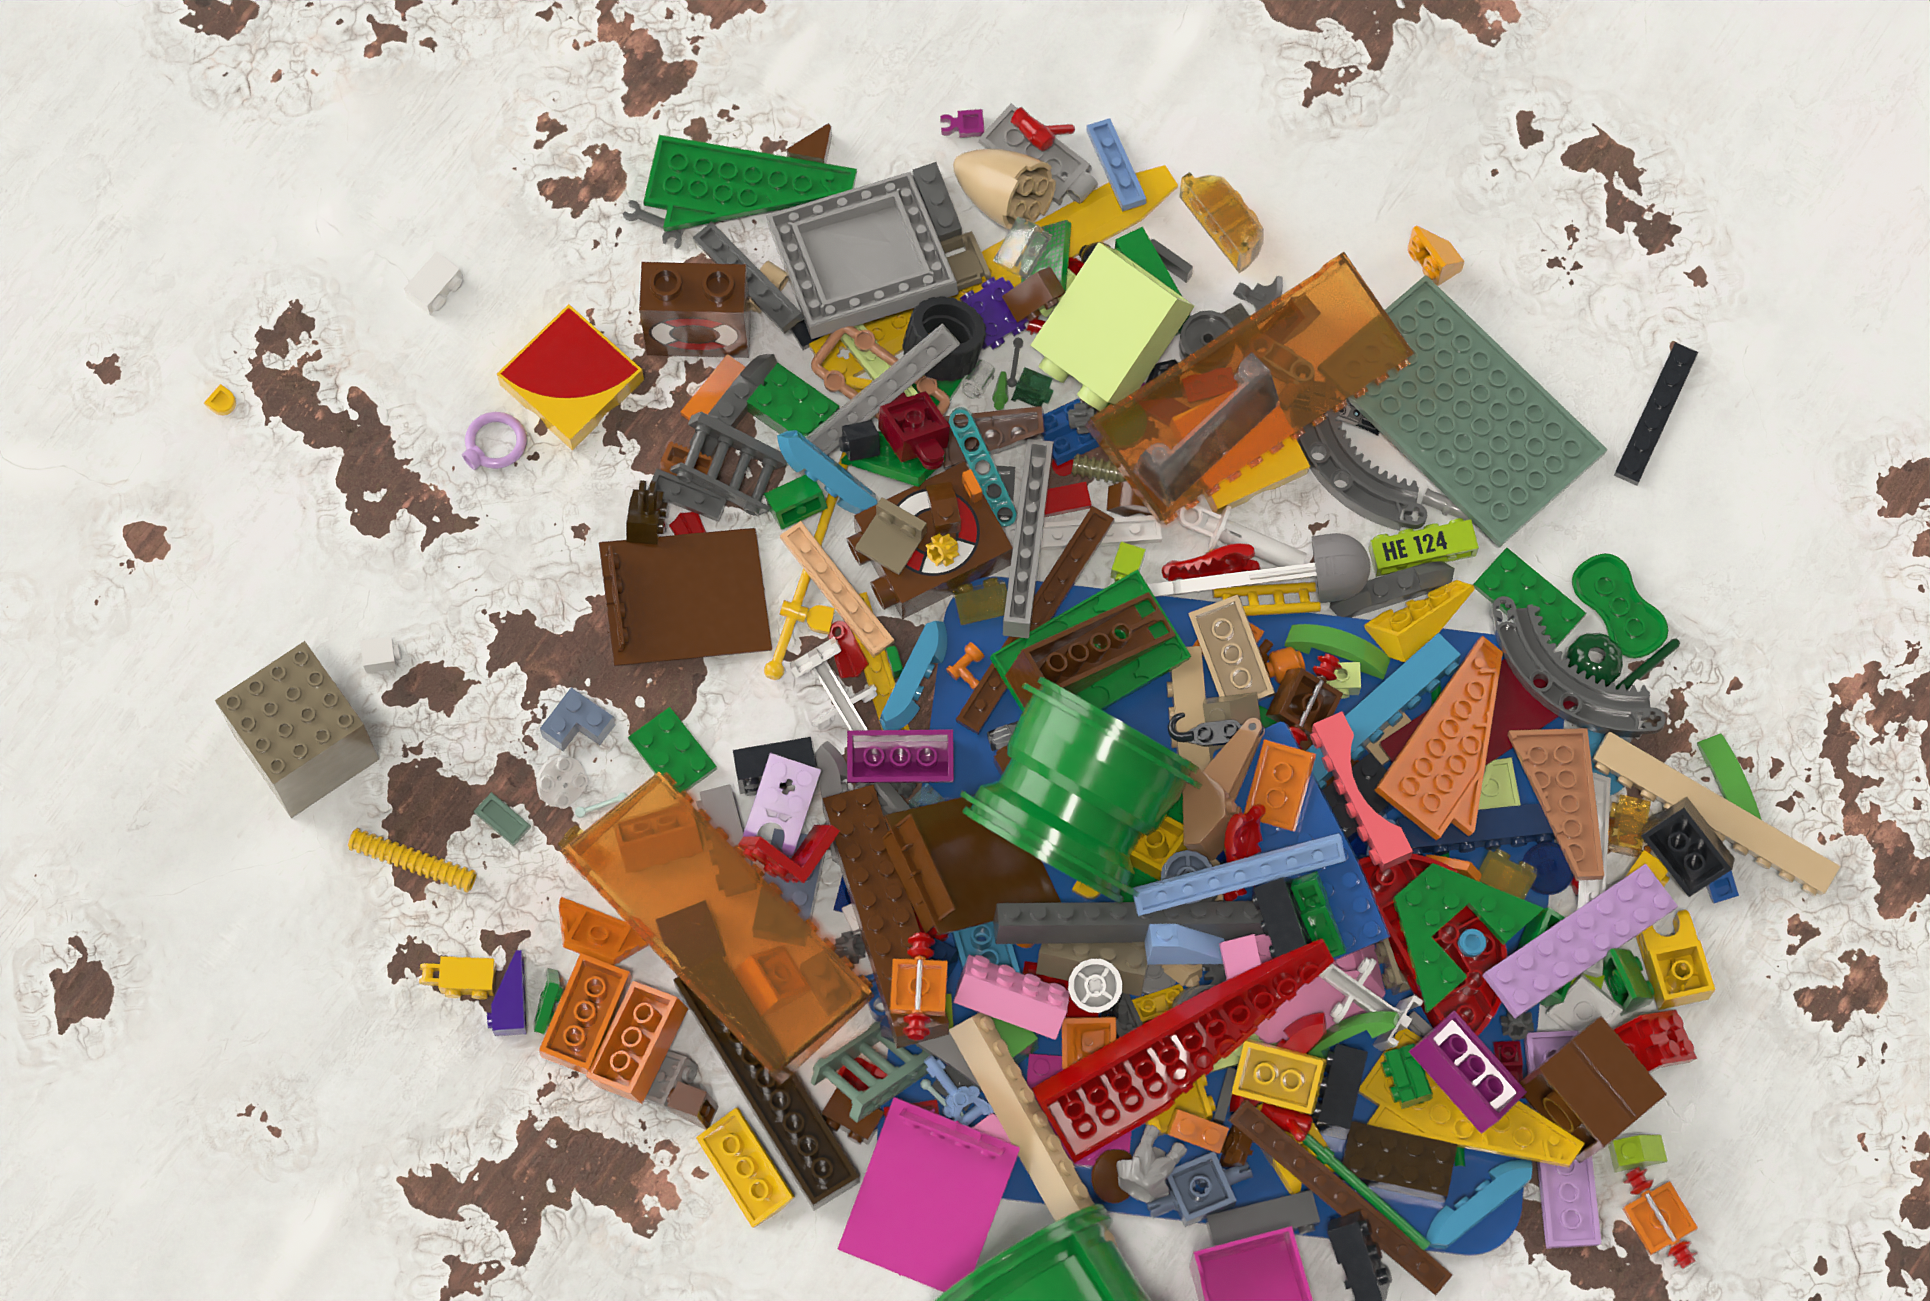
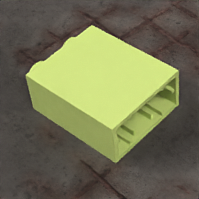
[1030,243,1195,411]

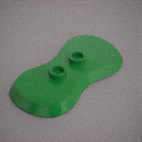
[1572,553,1669,659]

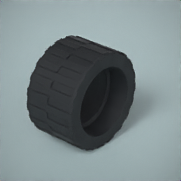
[902,296,986,381]

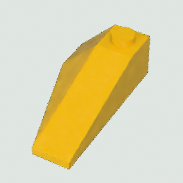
[1364,580,1475,662]

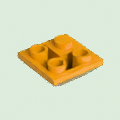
[1408,225,1465,286]

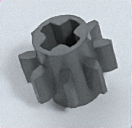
[1068,402,1098,434]
[834,931,866,966]
[1500,1010,1534,1041]

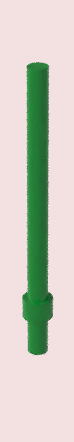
[1302,1133,1430,1251]

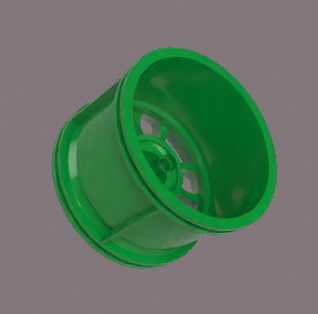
[934,1204,1151,1301]

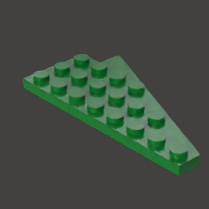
[643,135,857,232]

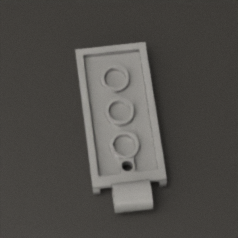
[979,103,1098,205]

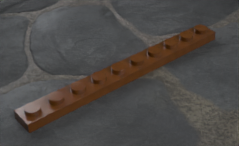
[956,506,1115,735]
[1228,1099,1453,1296]

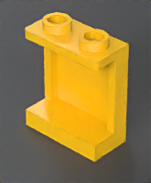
[1145,1074,1216,1136]

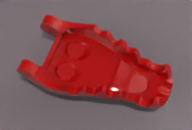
[1161,543,1261,581]
[1223,804,1266,902]

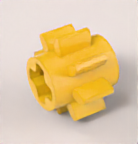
[926,533,959,566]

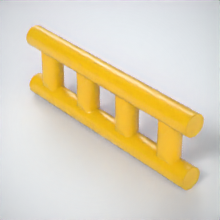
[1212,582,1321,616]

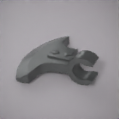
[1233,276,1283,325]

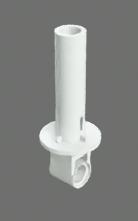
[1178,504,1307,567]

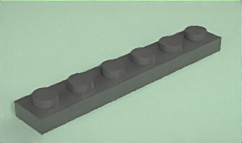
[692,222,804,334]

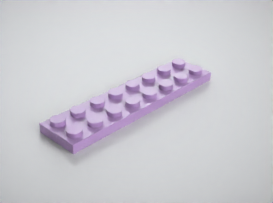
[1482,864,1678,1019]
[1524,1030,1601,1248]

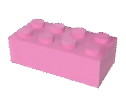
[954,955,1070,1040]

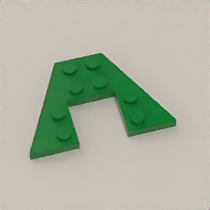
[1393,863,1543,1013]

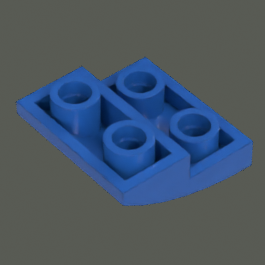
[1041,399,1103,466]

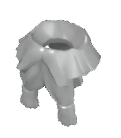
[1116,1125,1187,1203]

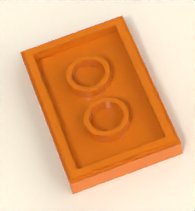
[1244,739,1316,831]

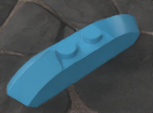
[777,430,877,514]
[879,621,947,730]
[1426,1160,1532,1250]

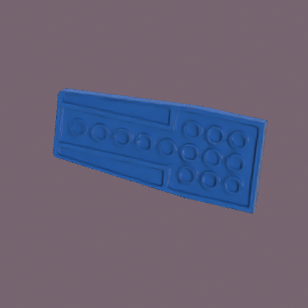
[1213,722,1391,961]

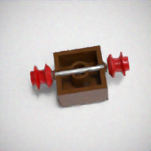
[1266,654,1343,750]

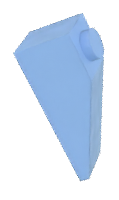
[1144,924,1225,965]

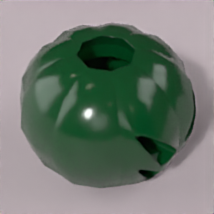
[1566,633,1623,687]

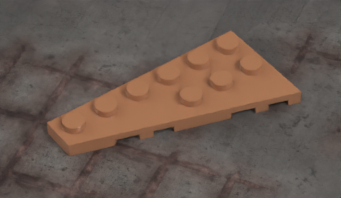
[1508,728,1604,880]

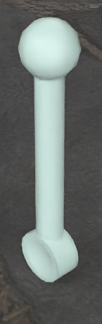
[575,793,628,818]
[920,1079,963,1117]

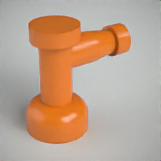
[946,642,984,690]

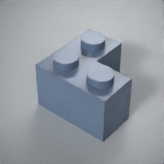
[540,688,615,752]

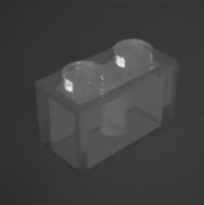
[993,217,1052,279]

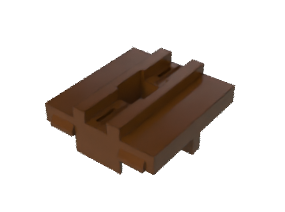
[1219,1125,1254,1168]

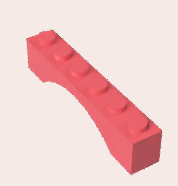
[1310,712,1413,871]

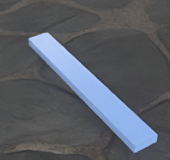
[1133,833,1346,916]

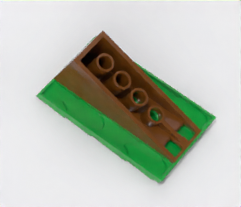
[990,569,1191,711]

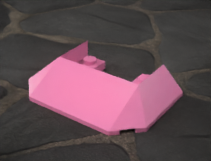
[1219,934,1385,1044]

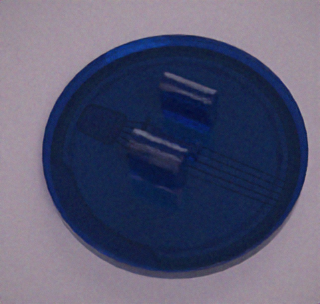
[1522,842,1574,895]

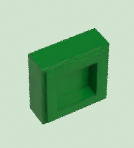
[886,646,903,679]

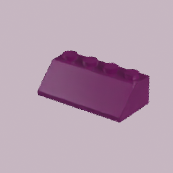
[847,730,953,783]
[1409,1011,1526,1133]

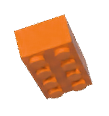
[539,953,632,1075]
[586,981,689,1104]

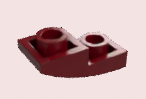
[1493,1041,1524,1099]

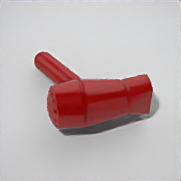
[1010,107,1075,151]
[1261,1102,1312,1142]

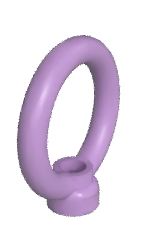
[462,412,527,470]

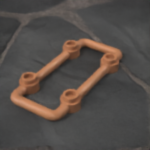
[811,326,950,420]

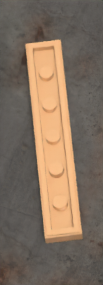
[780,521,894,658]

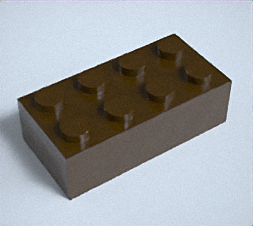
[1338,1121,1458,1202]

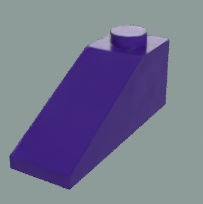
[487,950,527,1036]

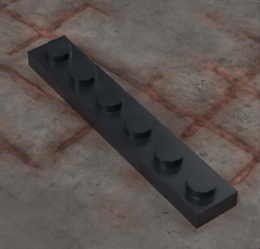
[1614,342,1699,486]

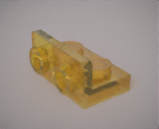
[952,577,1007,625]

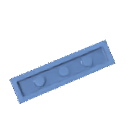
[1086,118,1146,211]

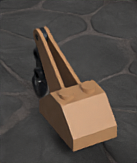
[1168,712,1265,861]

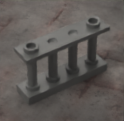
[670,411,787,516]

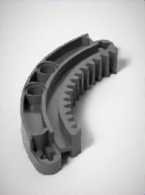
[1290,373,1427,531]
[1491,596,1666,738]

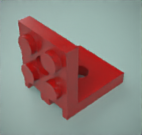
[738,825,840,883]
[1614,1010,1697,1073]

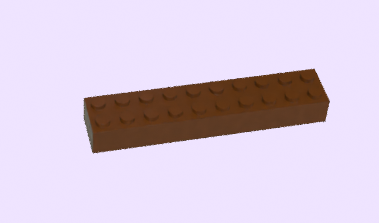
[822,785,949,1049]

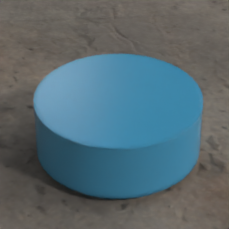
[1458,929,1486,957]

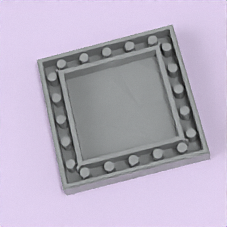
[766,171,958,339]

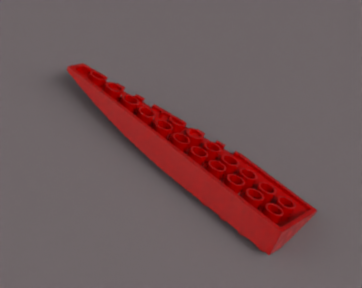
[1031,939,1334,1163]

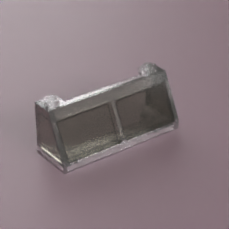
[1133,352,1280,508]

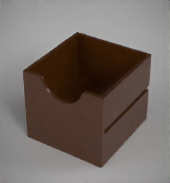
[1519,1016,1667,1163]

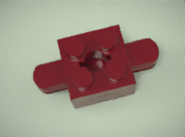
[878,391,950,470]

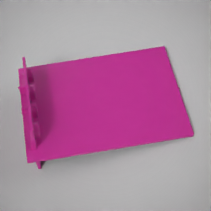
[837,1098,1020,1292]

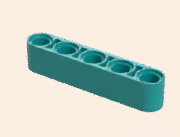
[949,407,1017,527]

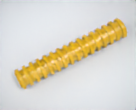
[348,828,476,893]

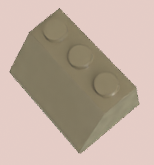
[1203,692,1261,761]

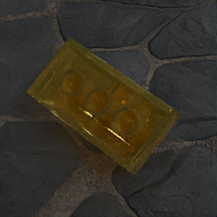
[1179,172,1264,273]

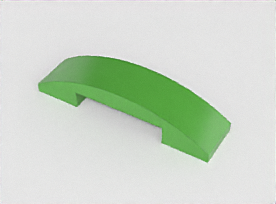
[1284,624,1391,680]
[1697,733,1762,820]
[1307,1011,1399,1059]

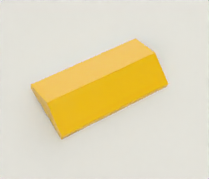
[696,1107,795,1228]

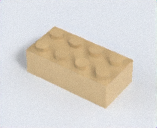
[1188,595,1276,702]

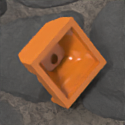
[1062,1016,1116,1070]

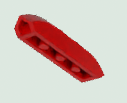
[1230,1013,1327,1112]

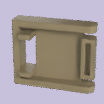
[940,231,992,291]

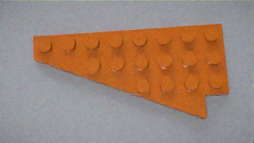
[1374,636,1503,840]

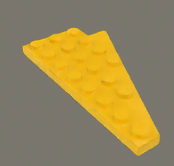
[1359,1028,1585,1168]

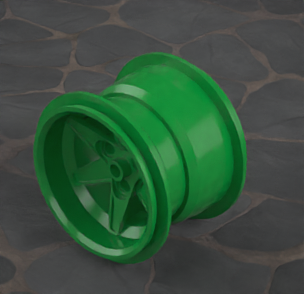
[960,676,1202,903]

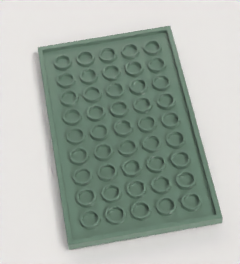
[1317,275,1608,548]

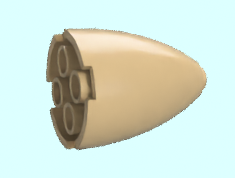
[953,149,1056,234]

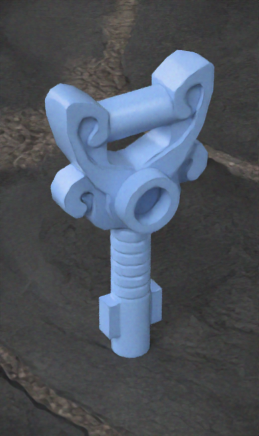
[924,1055,994,1127]

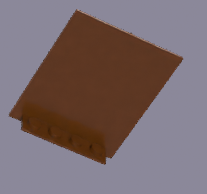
[599,528,772,666]
[882,794,1061,935]

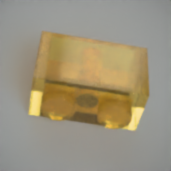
[1608,794,1651,858]
[1479,848,1537,900]

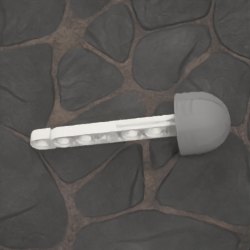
[1148,533,1371,603]

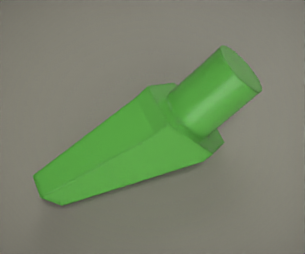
[992,371,1009,410]

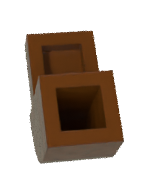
[1107,481,1168,520]

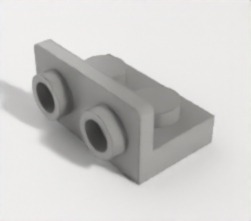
[644,1051,698,1114]

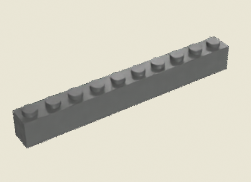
[993,901,1264,944]

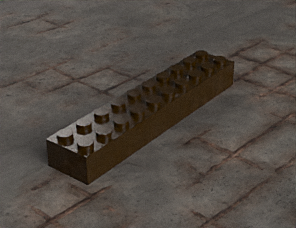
[673,952,860,1211]

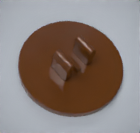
[1091,1149,1133,1203]

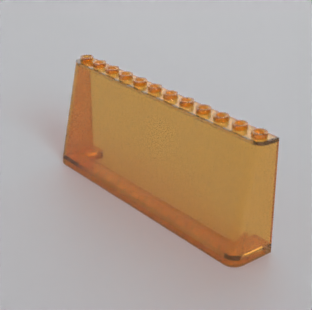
[1085,252,1414,525]
[560,771,874,1085]

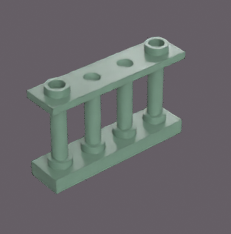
[810,1021,934,1122]

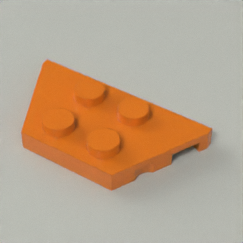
[558,897,656,965]

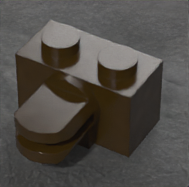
[626,480,668,544]

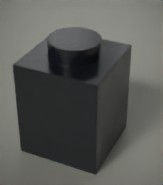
[839,420,880,461]

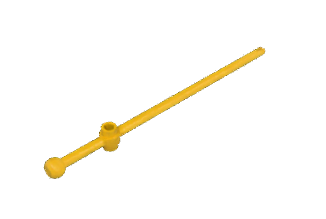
[764,452,849,680]

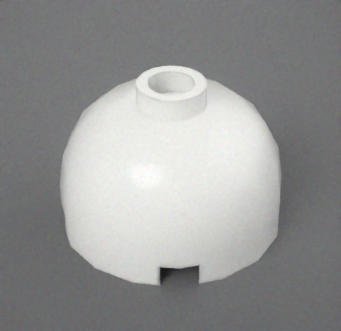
[1069,959,1122,1013]

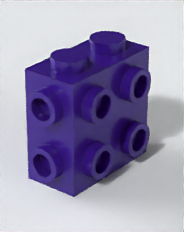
[960,276,1028,350]

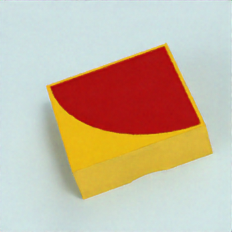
[497,304,644,450]

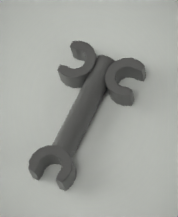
[623,200,686,249]

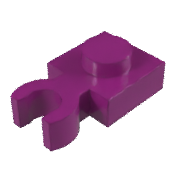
[940,109,984,138]

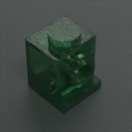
[1011,367,1054,407]

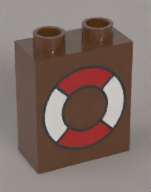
[639,262,751,358]
[846,461,1013,619]

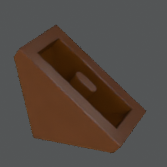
[786,123,832,163]

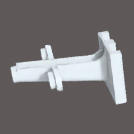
[790,637,877,730]
[1319,957,1423,1051]

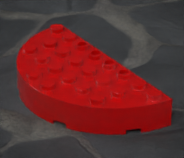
[1359,854,1507,1036]

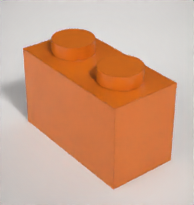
[1166,1109,1229,1154]

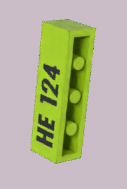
[1368,518,1479,577]

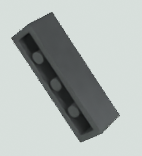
[1205,1190,1320,1247]

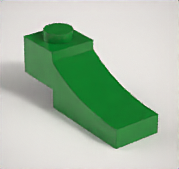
[1291,871,1346,958]

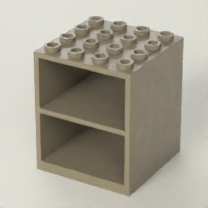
[215,641,379,818]

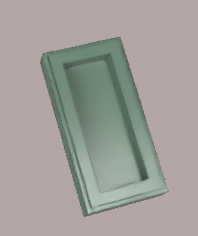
[474,792,531,847]

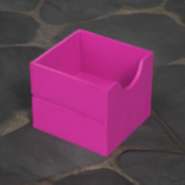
[1189,1226,1313,1301]

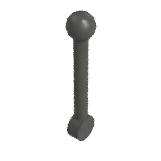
[1007,337,1023,388]

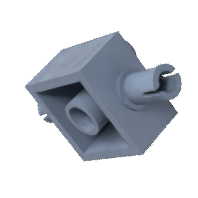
[1146,1151,1253,1227]

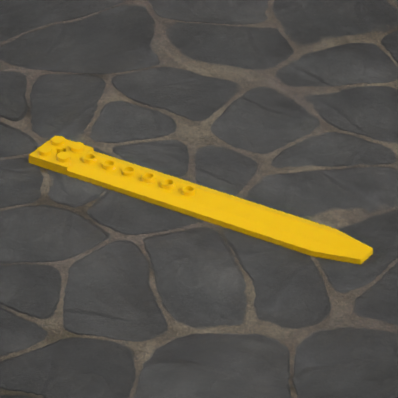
[809,165,1178,383]

